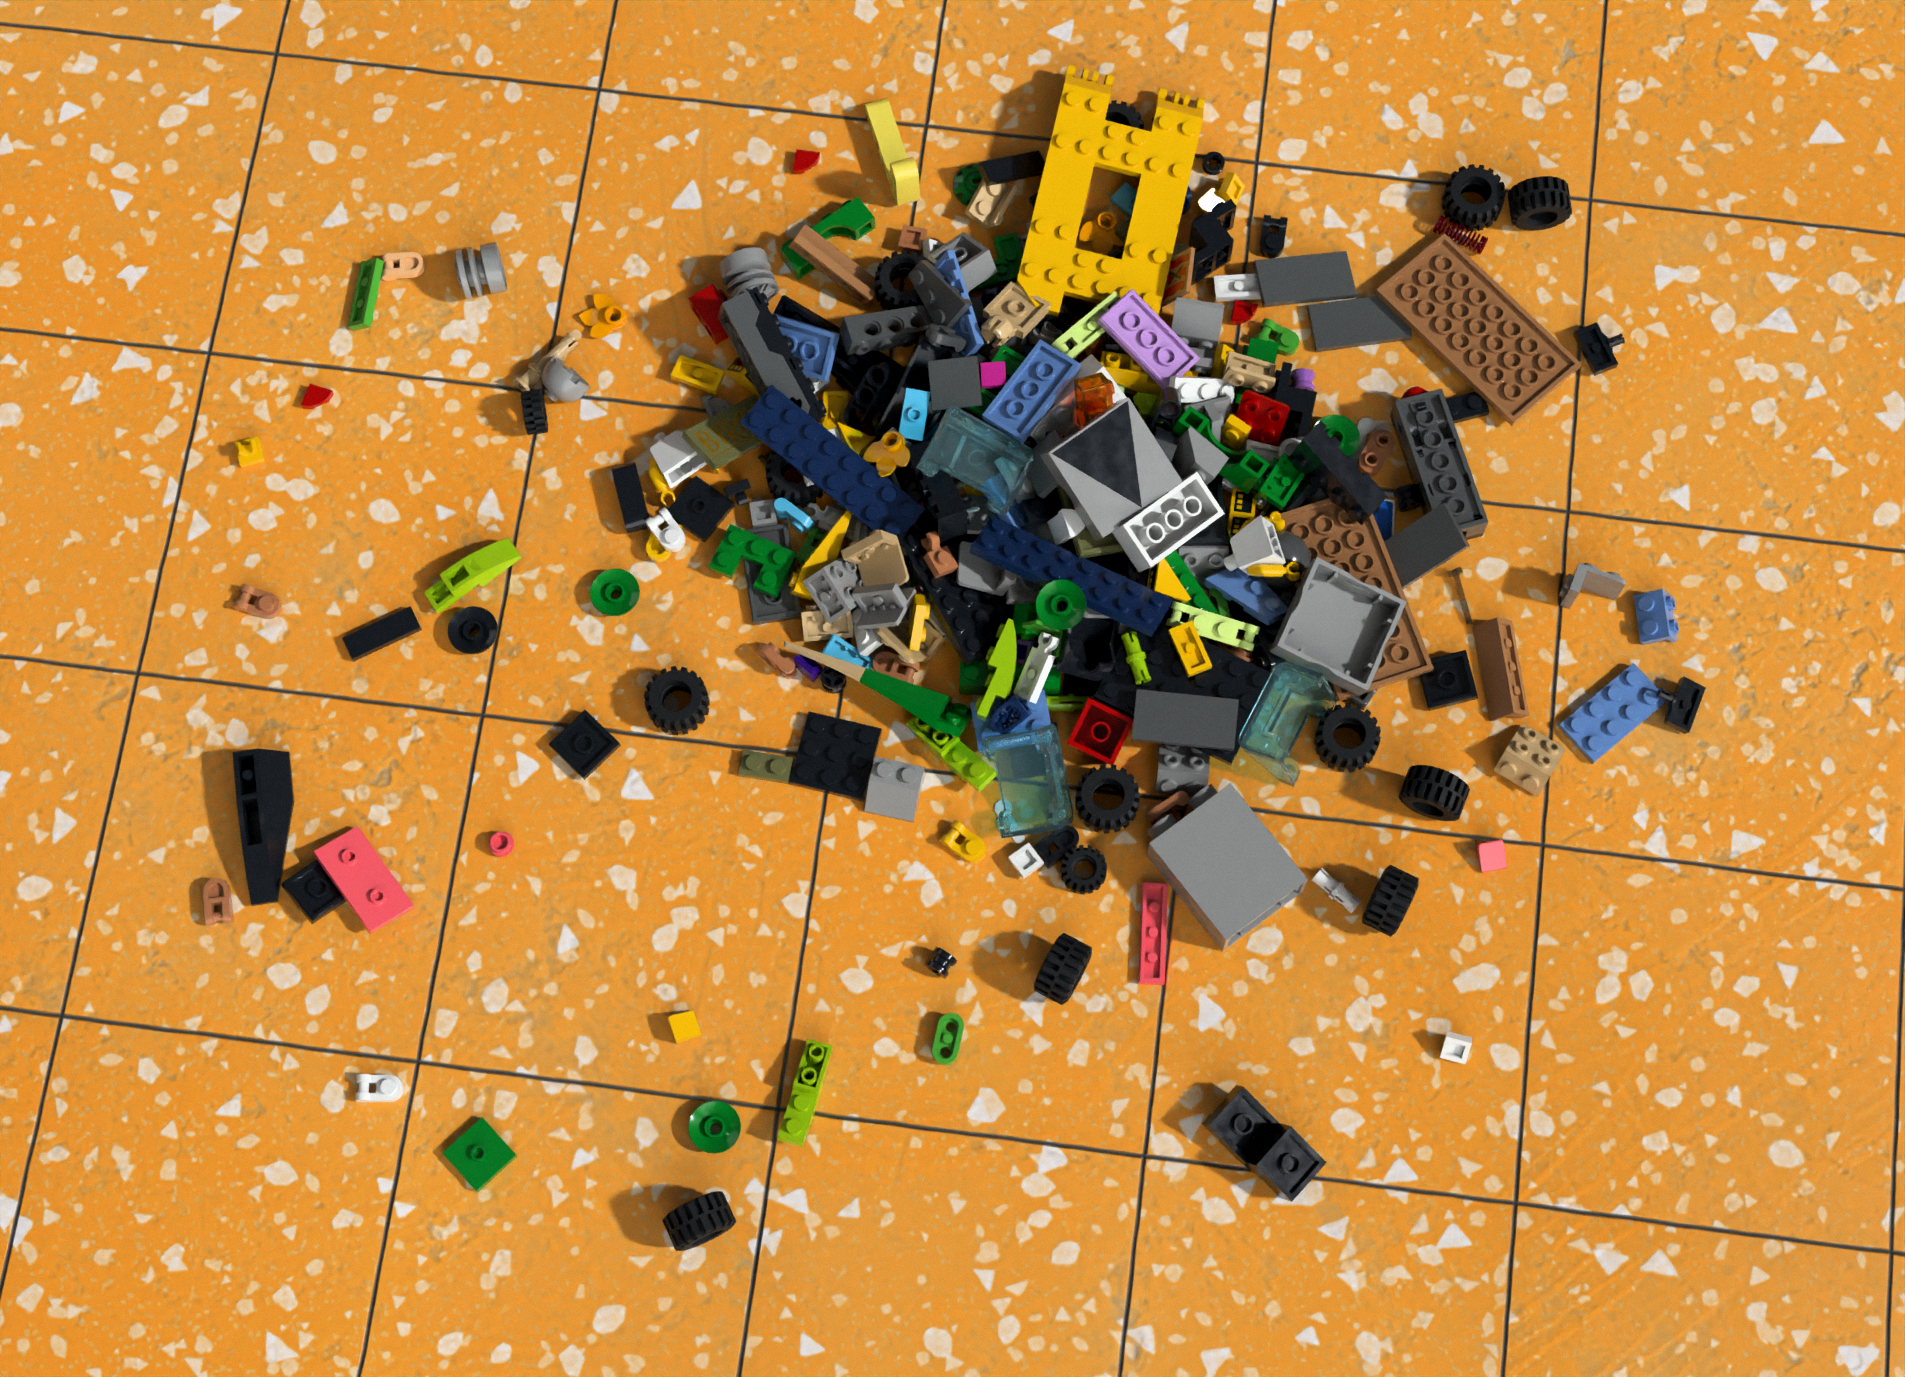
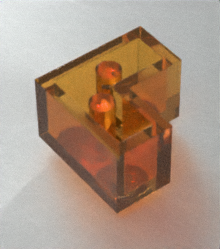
[1074,372,1115,428]

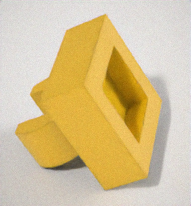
[1215,172,1245,205]
[235,436,266,468]

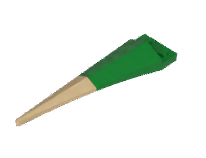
[783,641,973,738]

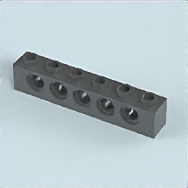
[839,296,984,355]

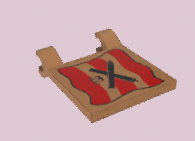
[1159,247,1195,313]

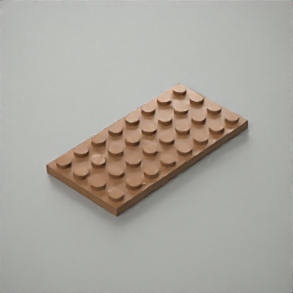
[1375,233,1582,426]
[1269,498,1434,702]

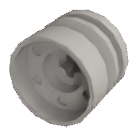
[455,242,508,300]
[718,247,779,301]

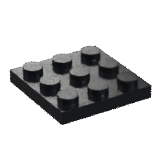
[789,711,882,802]

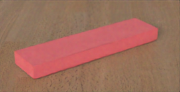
[1138,882,1168,986]

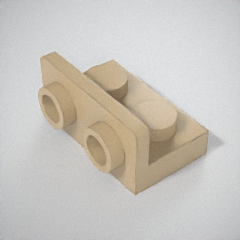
[964,179,1018,229]
[801,604,854,642]

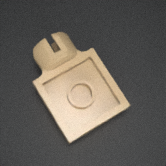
[981,281,1051,347]

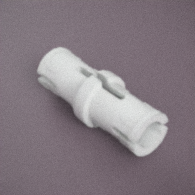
[1312,868,1361,913]

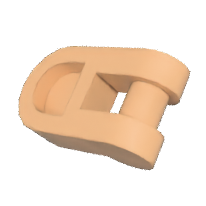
[382,252,425,281]

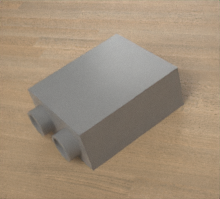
[1147,783,1308,952]

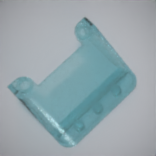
[916,406,1035,516]

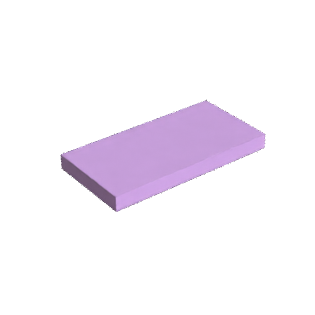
[1097,289,1200,389]

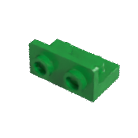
[1253,453,1305,510]

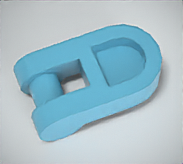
[774,498,815,534]

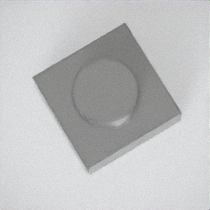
[749,499,778,528]

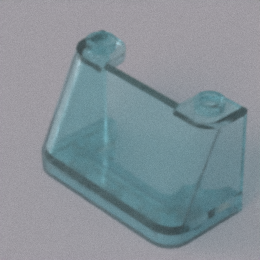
[1238,662,1337,787]
[981,724,1073,838]

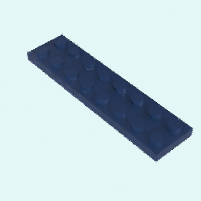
[740,385,926,535]
[969,516,1173,637]

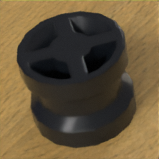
[1393,484,1422,512]
[821,666,847,694]
[925,947,957,979]

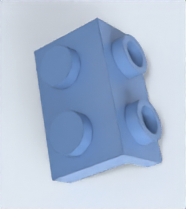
[1634,589,1679,645]

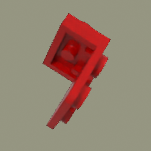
[1235,390,1290,446]

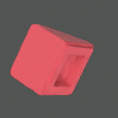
[1475,840,1507,873]

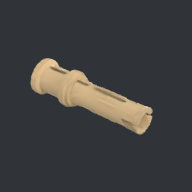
[513,333,578,391]

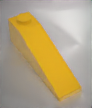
[788,510,852,603]

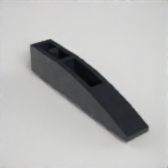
[233,749,294,906]

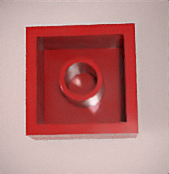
[1067,697,1134,765]

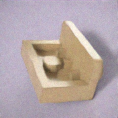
[1222,351,1276,394]

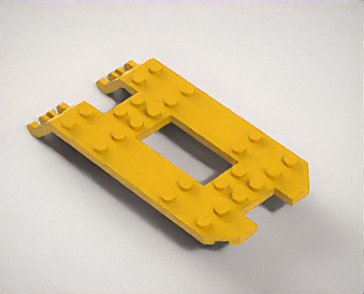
[1016,64,1206,317]

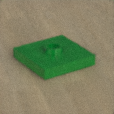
[443,1117,517,1192]

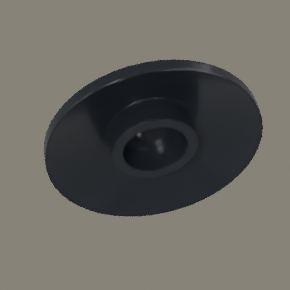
[448,606,498,654]

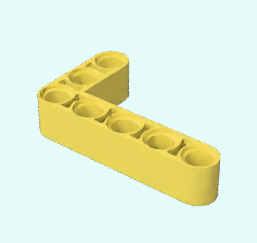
[864,98,920,206]

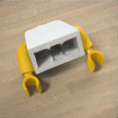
[648,430,726,507]
[1223,511,1300,581]

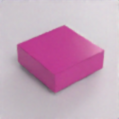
[980,361,1006,389]

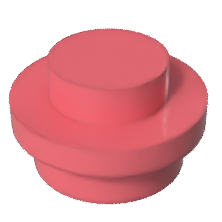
[489,831,514,857]

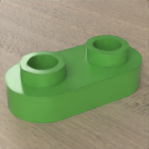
[932,1013,964,1066]

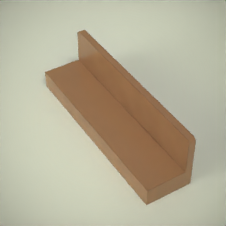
[788,224,876,305]
[1473,617,1529,721]

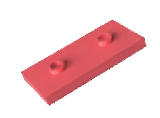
[314,826,414,934]

